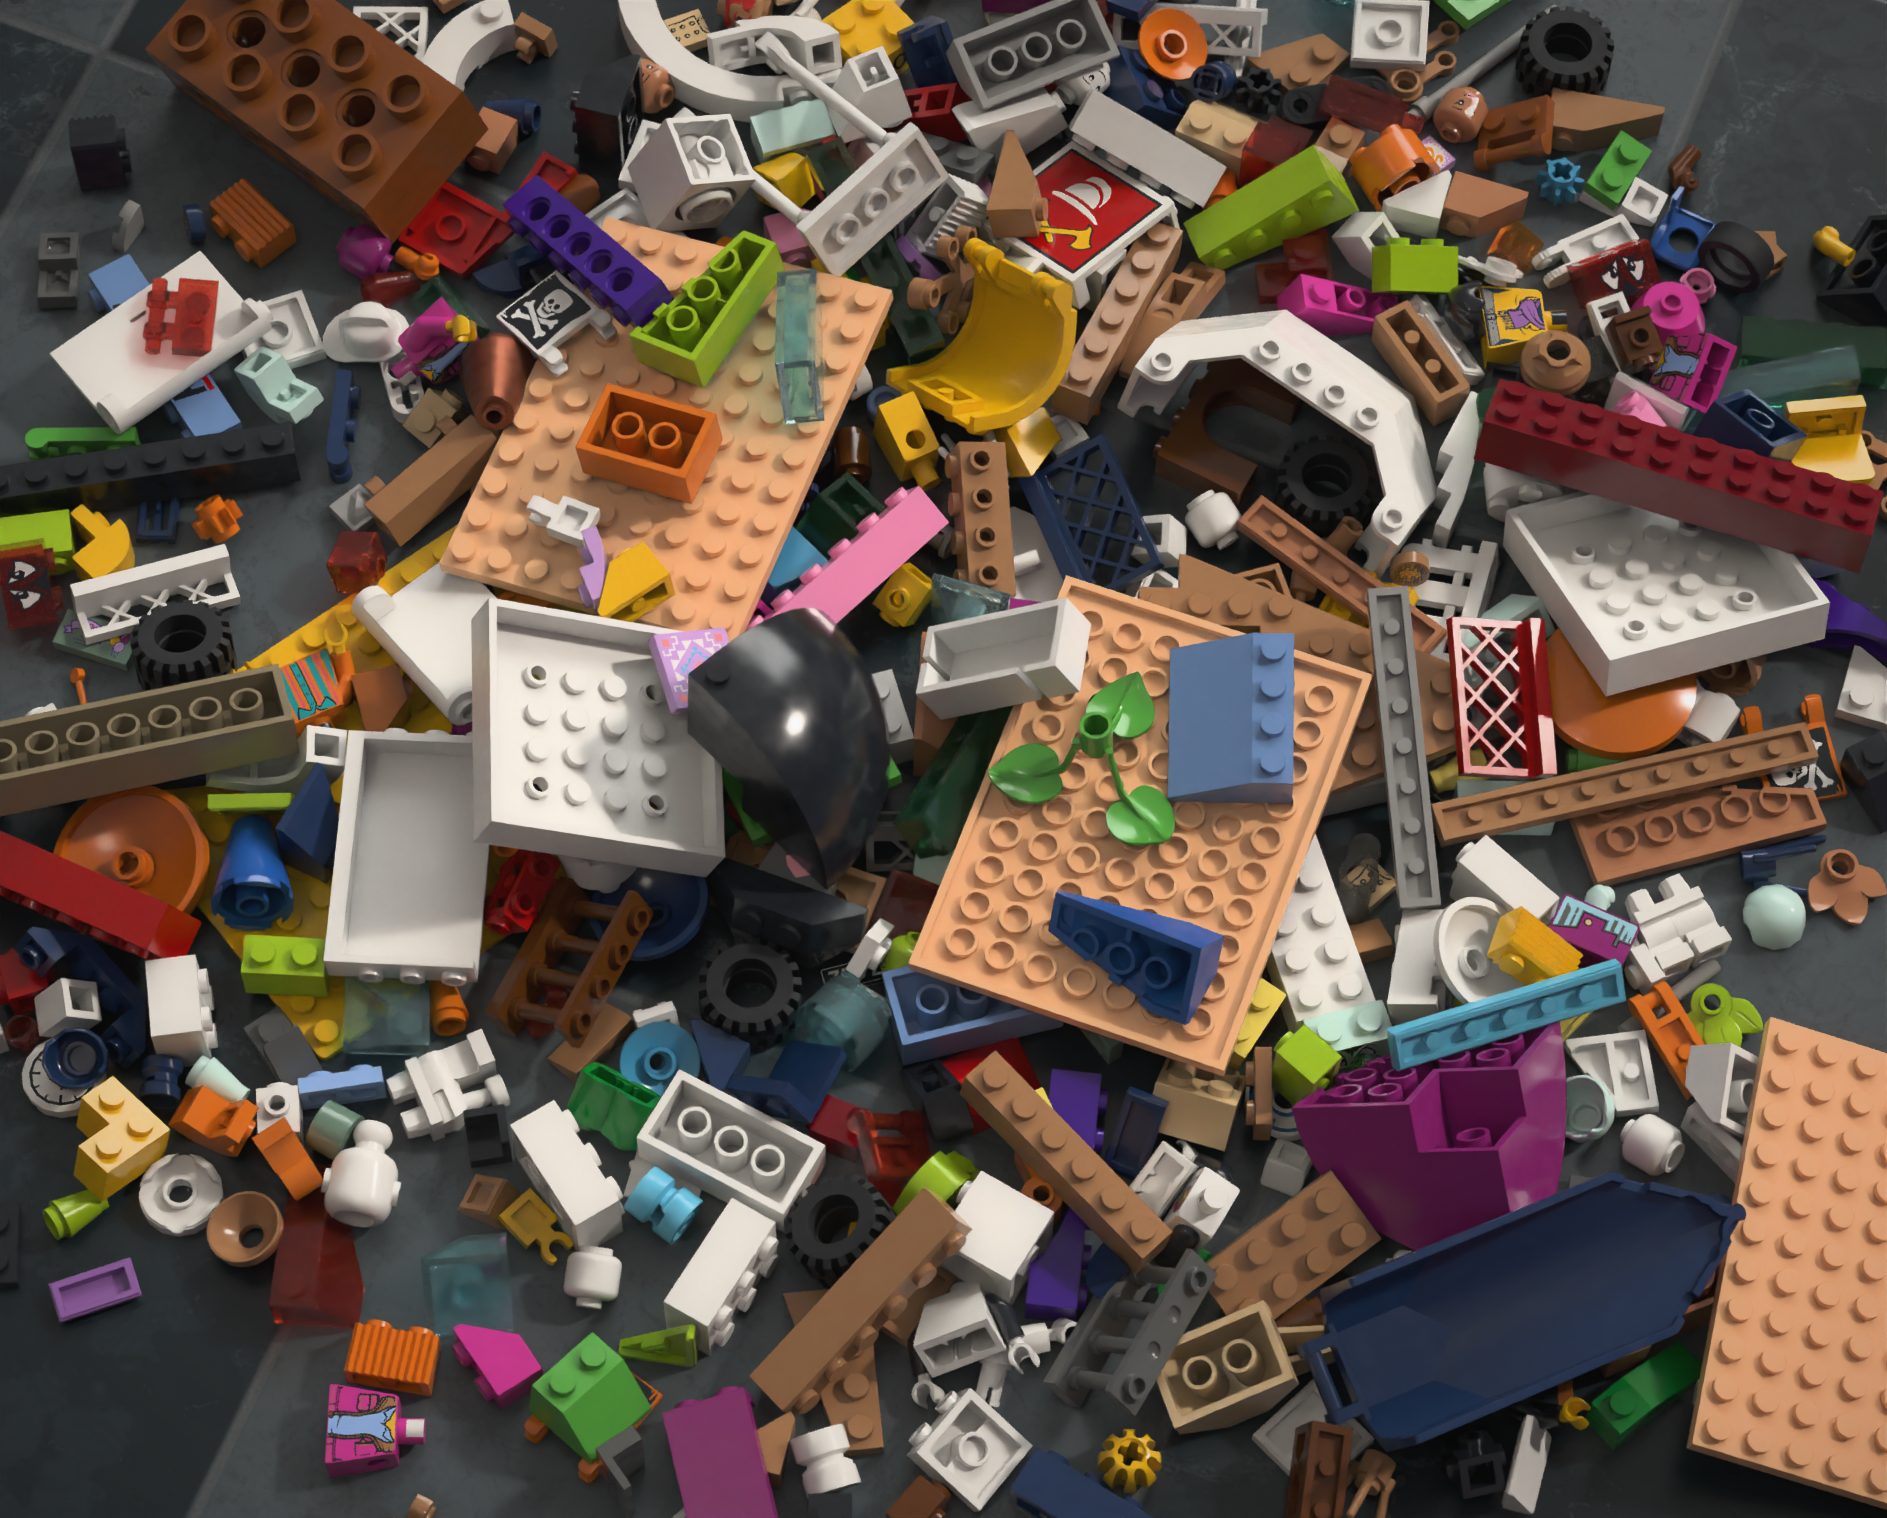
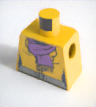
[1476,286,1567,369]

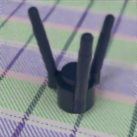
[1739,835,1827,898]

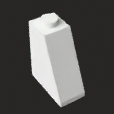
[951,87,1068,176]

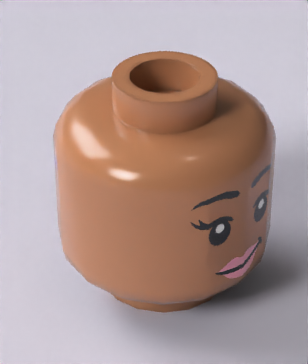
[641,58,675,114]
[1433,86,1488,143]

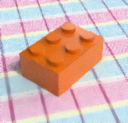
[575,383,723,504]

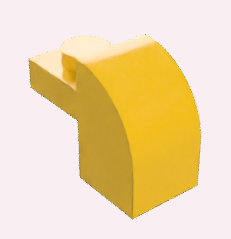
[70,504,135,581]

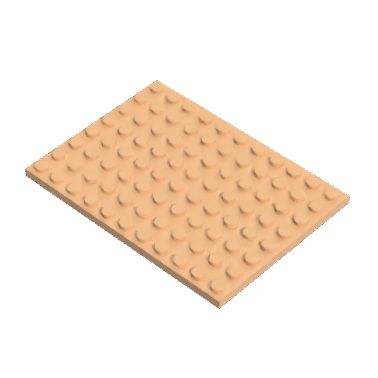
[439,217,894,642]
[908,575,1373,1077]
[1687,1017,1887,1510]

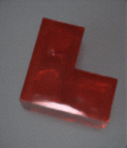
[1238,114,1313,190]

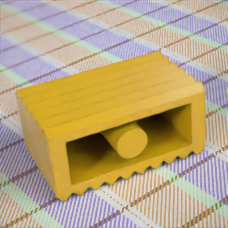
[1487,906,1583,987]

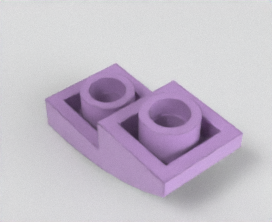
[577,525,609,617]

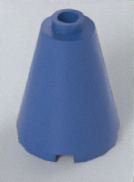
[211,814,294,931]

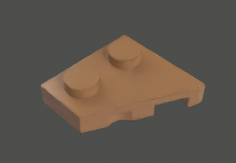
[1246,33,1350,96]

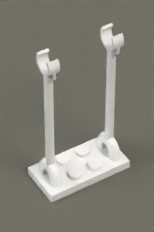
[673,32,949,277]

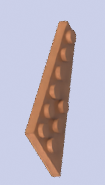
[1569,784,1827,886]

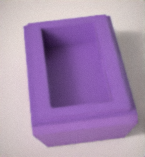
[48,1257,142,1323]

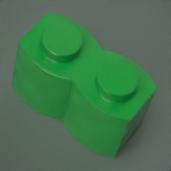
[566,1062,661,1151]

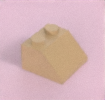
[1175,99,1274,185]

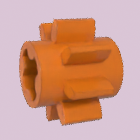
[191,495,243,544]

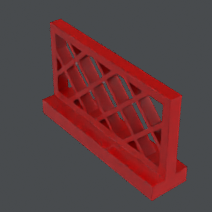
[1446,616,1557,781]

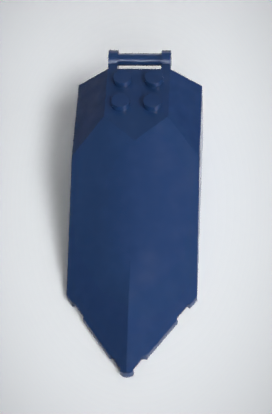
[1295,1172,1746,1453]

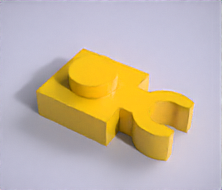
[498,1188,573,1266]

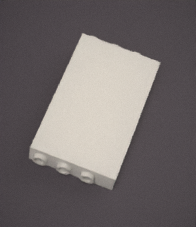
[323,728,491,986]

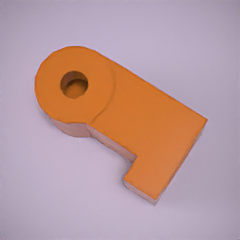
[252,1117,323,1202]

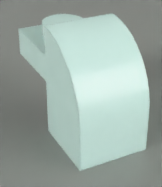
[233,346,324,424]

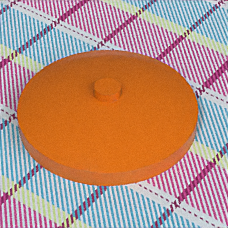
[1546,628,1697,760]
[53,785,210,946]

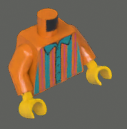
[230,623,356,739]

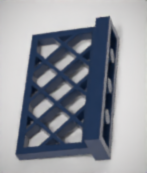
[1017,434,1165,593]

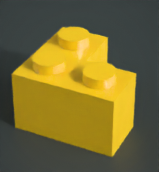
[73,1076,170,1202]

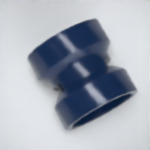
[1190,61,1237,102]
[138,1054,184,1109]

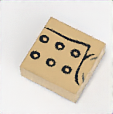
[664,9,710,52]
[1340,856,1396,914]

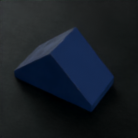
[690,1019,751,1095]

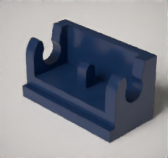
[896,15,965,92]

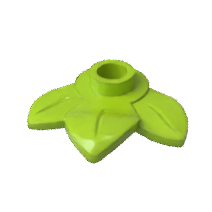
[1687,983,1763,1048]

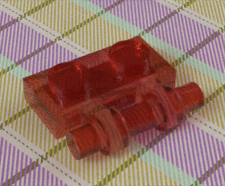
[142,278,219,357]

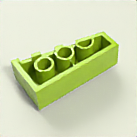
[629,230,785,389]

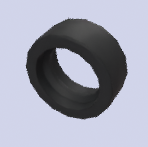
[1697,221,1775,293]

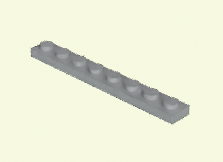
[1366,586,1441,911]

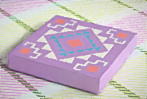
[648,627,729,715]

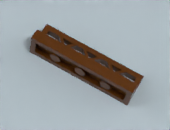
[1284,1420,1353,1518]

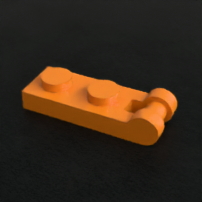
[1627,980,1705,1100]

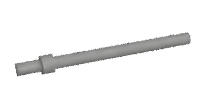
[1392,5,1557,129]

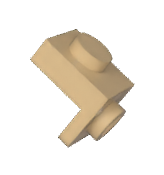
[402,388,471,448]

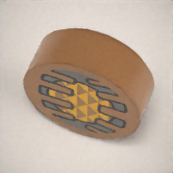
[1390,551,1430,587]

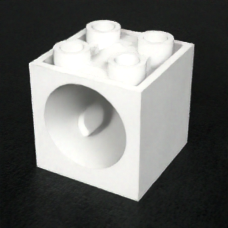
[939,1171,1054,1306]

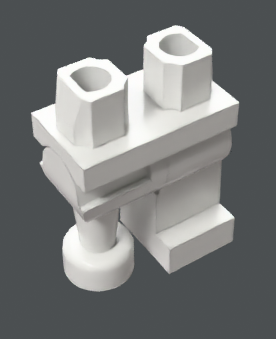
[386,1029,511,1141]

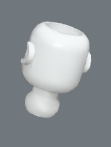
[321,1120,401,1228]

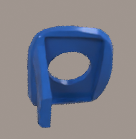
[1649,186,1716,272]

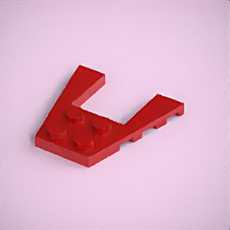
[398,116,578,280]

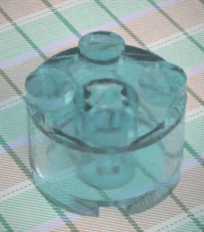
[795,971,892,1071]

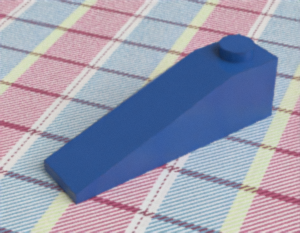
[1048,891,1224,1025]

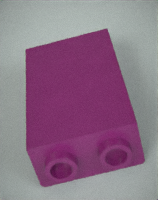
[662,1386,778,1518]

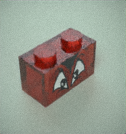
[1566,239,1662,312]
[0,538,65,630]

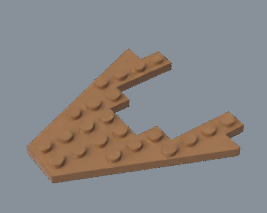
[1138,554,1456,798]

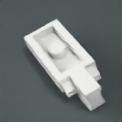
[1409,294,1485,385]

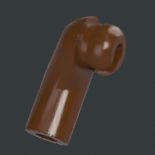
[1668,144,1702,195]

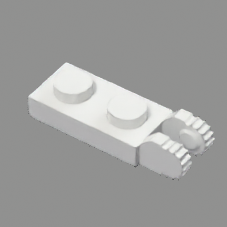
[1532,214,1642,289]

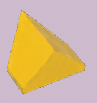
[982,407,1063,478]

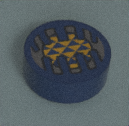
[183,203,206,243]

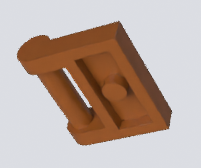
[1473,95,1555,172]

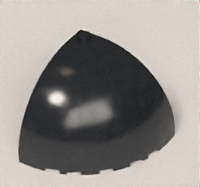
[687,608,891,890]

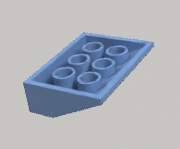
[1168,633,1294,804]

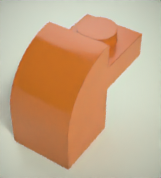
[168,1085,259,1157]

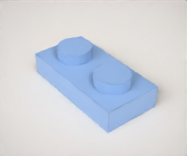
[298,1065,387,1110]

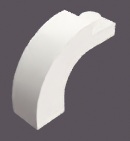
[706,16,843,75]
[206,725,347,795]

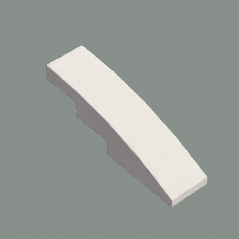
[1432,391,1479,548]

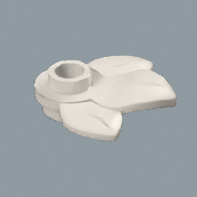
[1458,255,1523,287]

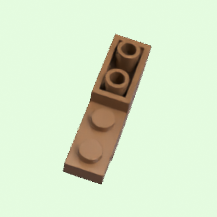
[1119,261,1226,379]

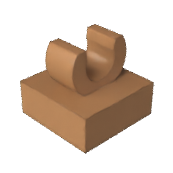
[513,12,558,64]

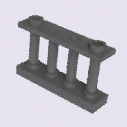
[1043,1249,1217,1416]

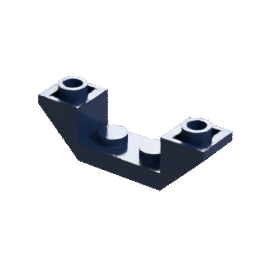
[13,927,146,1071]

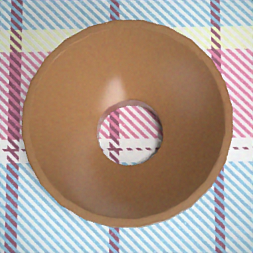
[1519,330,1591,396]
[206,1191,284,1267]

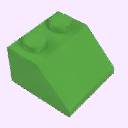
[529,1332,651,1465]

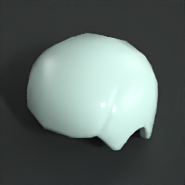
[1743,884,1806,950]
[1565,1075,1615,1143]

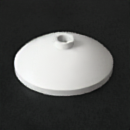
[1433,897,1523,1005]

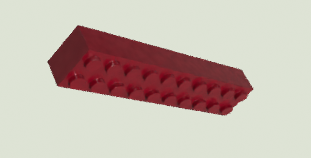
[1473,379,1884,573]

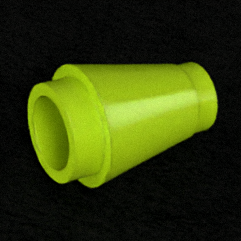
[42,1189,109,1240]

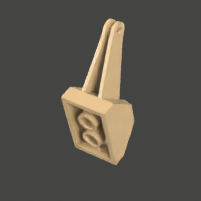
[1156,1300,1336,1434]

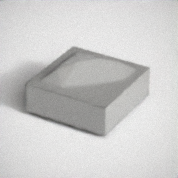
[329,483,375,538]

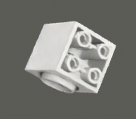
[627,114,756,232]

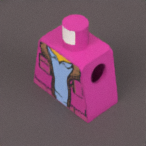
[1649,333,1737,414]
[325,1384,426,1477]

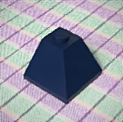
[275,762,339,884]

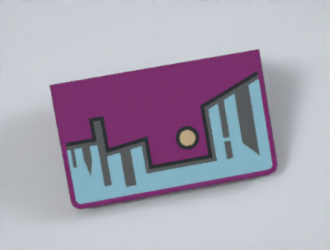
[1549,894,1640,970]

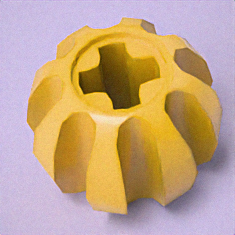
[1097,1429,1162,1494]

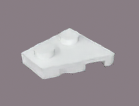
[1834,645,1887,732]
[1565,1030,1659,1117]

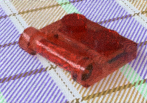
[846,1108,932,1183]

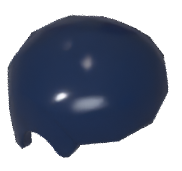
[42,1028,109,1091]

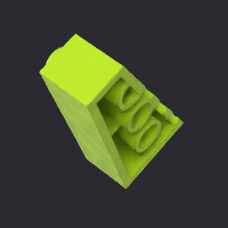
[1184,145,1359,270]

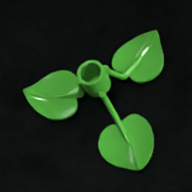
[988,671,1175,846]

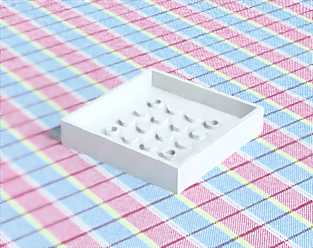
[1503,491,1830,696]
[471,598,725,877]

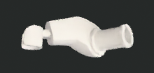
[975,1318,1077,1407]

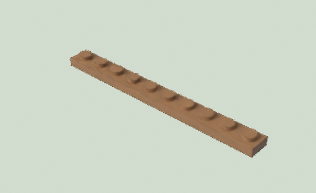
[1431,722,1819,847]

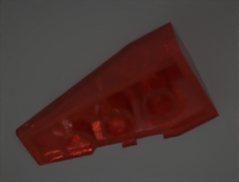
[269,1164,364,1328]

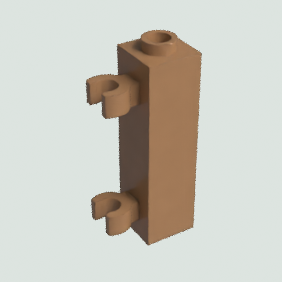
[364,414,501,547]

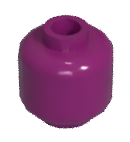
[335,224,395,281]

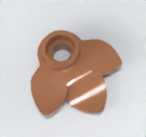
[1807,849,1887,926]

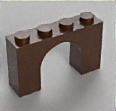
[1152,358,1305,511]

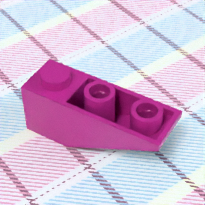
[1276,274,1399,336]

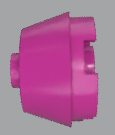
[1630,282,1705,346]

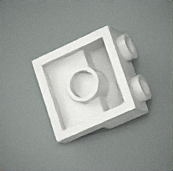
[907,1388,1033,1512]

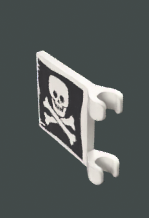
[496,270,617,377]

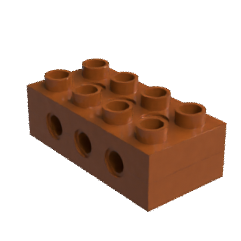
[145,0,488,245]

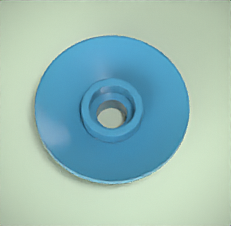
[619,1022,701,1097]

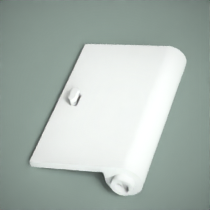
[50,251,273,435]
[351,563,536,725]

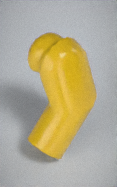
[1812,226,1856,267]

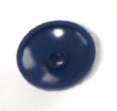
[590,867,710,961]

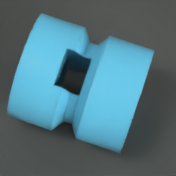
[624,1165,704,1245]

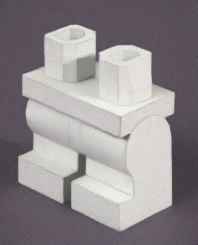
[1625,874,1732,981]

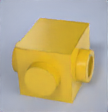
[872,562,940,627]

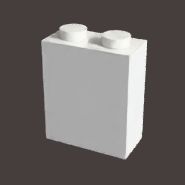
[1450,835,1560,927]

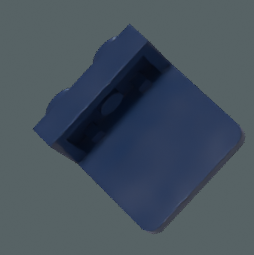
[726,1041,846,1123]

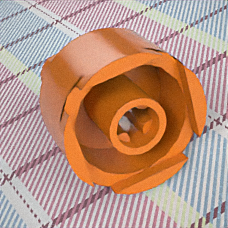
[1349,124,1440,212]

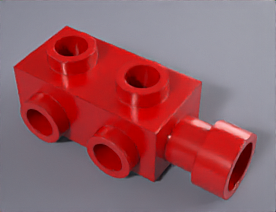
[484,849,561,936]

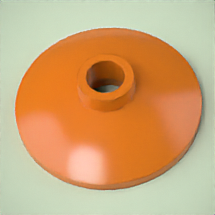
[1138,8,1208,81]

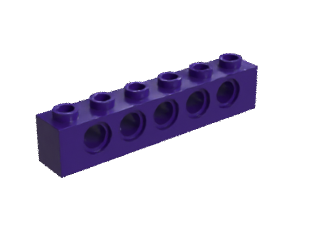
[502,174,674,328]

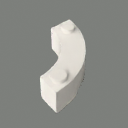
[422,0,516,91]

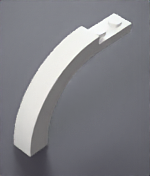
[617,0,842,122]

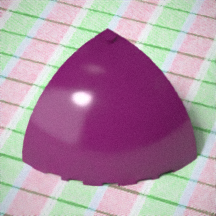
[1291,1022,1567,1250]

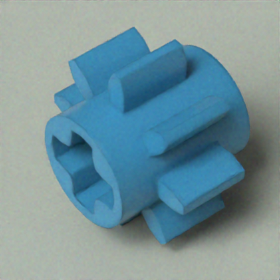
[1535,157,1584,206]

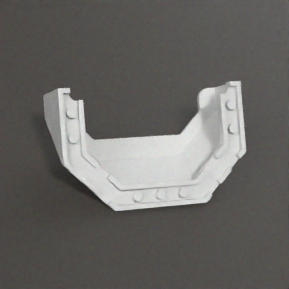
[1117,310,1437,579]

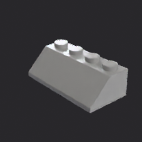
[946,0,1120,111]

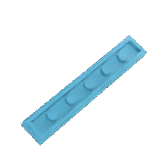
[1386,959,1626,1071]

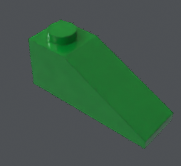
[1585,1340,1702,1451]

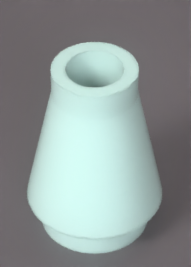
[185,1055,251,1103]

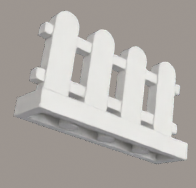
[1393,538,1500,663]

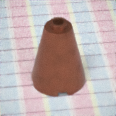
[459,333,536,430]

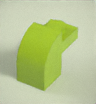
[892,1150,980,1217]

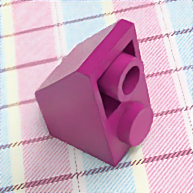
[451,1324,543,1410]

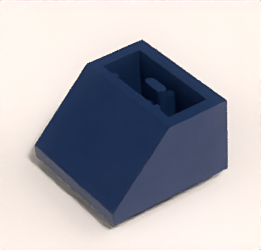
[1102,45,1187,131]

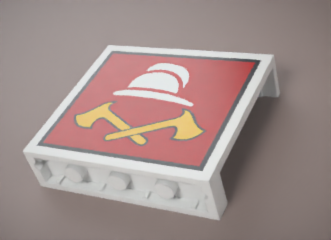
[976,141,1180,310]

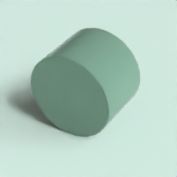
[305,1100,365,1160]

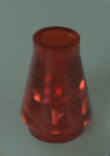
[360,269,420,308]

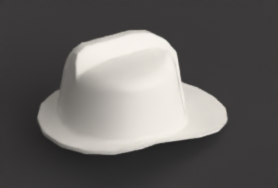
[323,301,409,363]

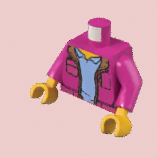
[391,297,480,386]

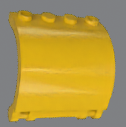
[886,238,1077,435]

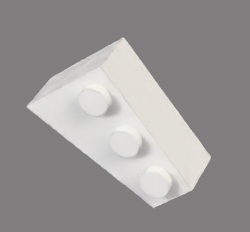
[1387,909,1453,1026]

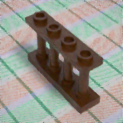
[485,876,654,1048]

